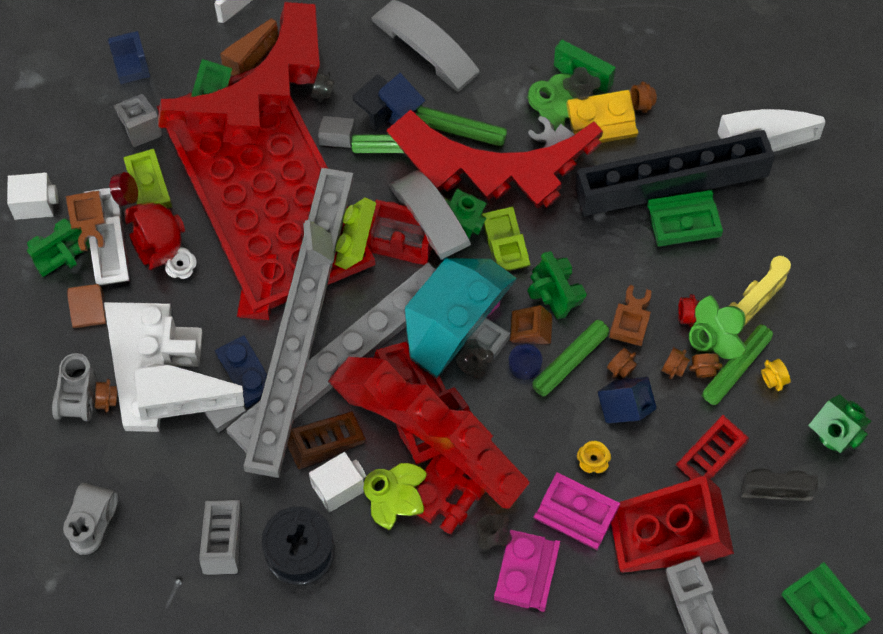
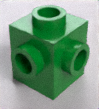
[445,189,486,249]
[808,394,872,453]

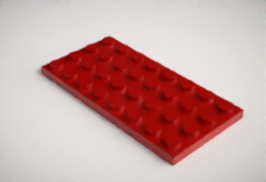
[156,67,375,316]

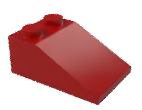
[611,475,734,573]

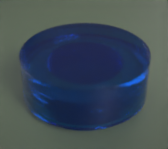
[508,344,542,380]

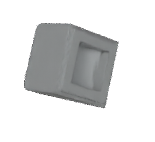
[318,116,355,148]
[303,220,334,266]

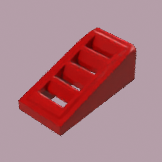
[676,415,749,480]

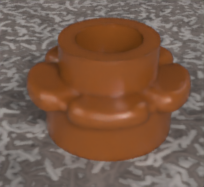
[630,81,657,113]
[661,347,690,379]
[607,348,638,379]
[689,354,723,378]
[95,379,117,412]

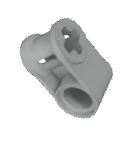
[52,353,96,421]
[63,482,118,555]

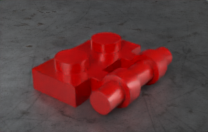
[415,454,486,534]

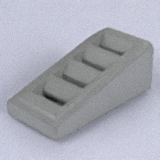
[199,500,241,575]

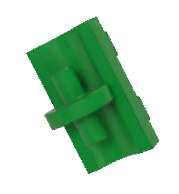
[26,218,90,277]
[527,251,587,320]

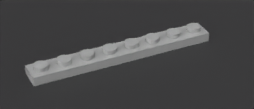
[226,262,436,454]

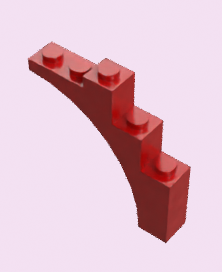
[158,2,320,145]
[386,109,603,209]
[328,356,530,509]

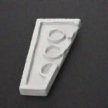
[104,302,172,432]

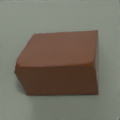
[67,284,106,328]
[510,305,552,345]

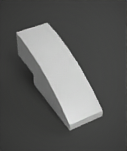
[718,109,826,152]
[84,188,130,286]

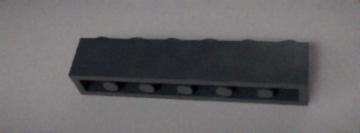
[575,130,775,216]

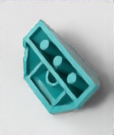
[404,258,517,379]

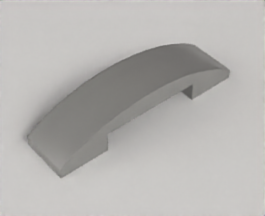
[371,0,480,92]
[389,170,471,260]
[665,557,729,634]

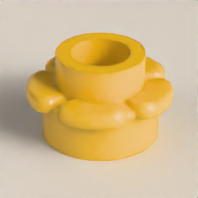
[761,358,791,391]
[577,441,611,474]

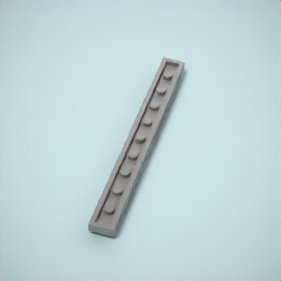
[243,168,354,478]

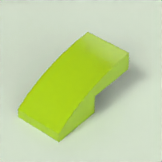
[482,207,531,271]

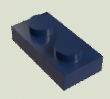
[214,335,267,409]

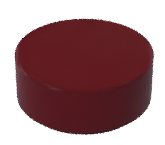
[109,172,138,206]

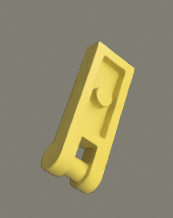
[729,256,791,326]

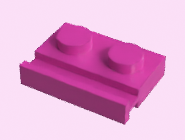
[534,472,620,551]
[494,530,561,612]

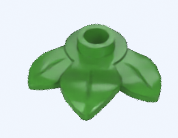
[527,74,582,131]
[689,295,747,359]

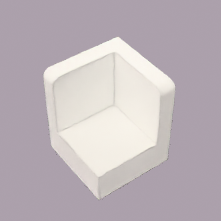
[161,316,203,367]

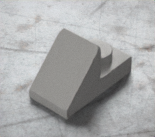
[113,94,162,147]

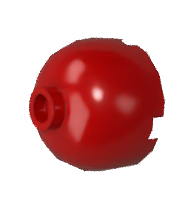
[125,202,185,270]

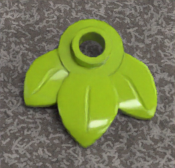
[363,463,427,530]

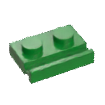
[647,190,723,247]
[781,562,871,634]

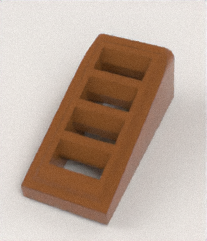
[220,18,279,76]

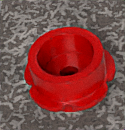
[678,294,700,327]

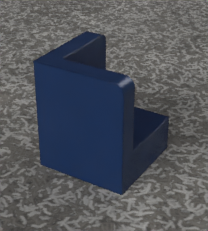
[108,31,151,84]
[378,73,426,125]
[597,377,657,423]

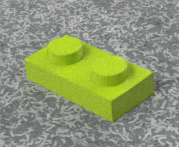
[123,149,172,208]
[335,197,376,269]

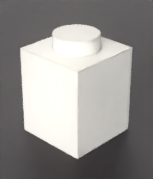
[7,172,59,220]
[309,452,366,513]

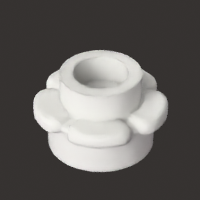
[165,247,196,279]

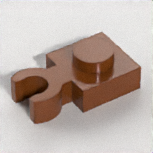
[66,190,106,251]
[609,285,651,346]

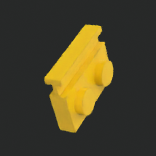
[566,90,638,143]

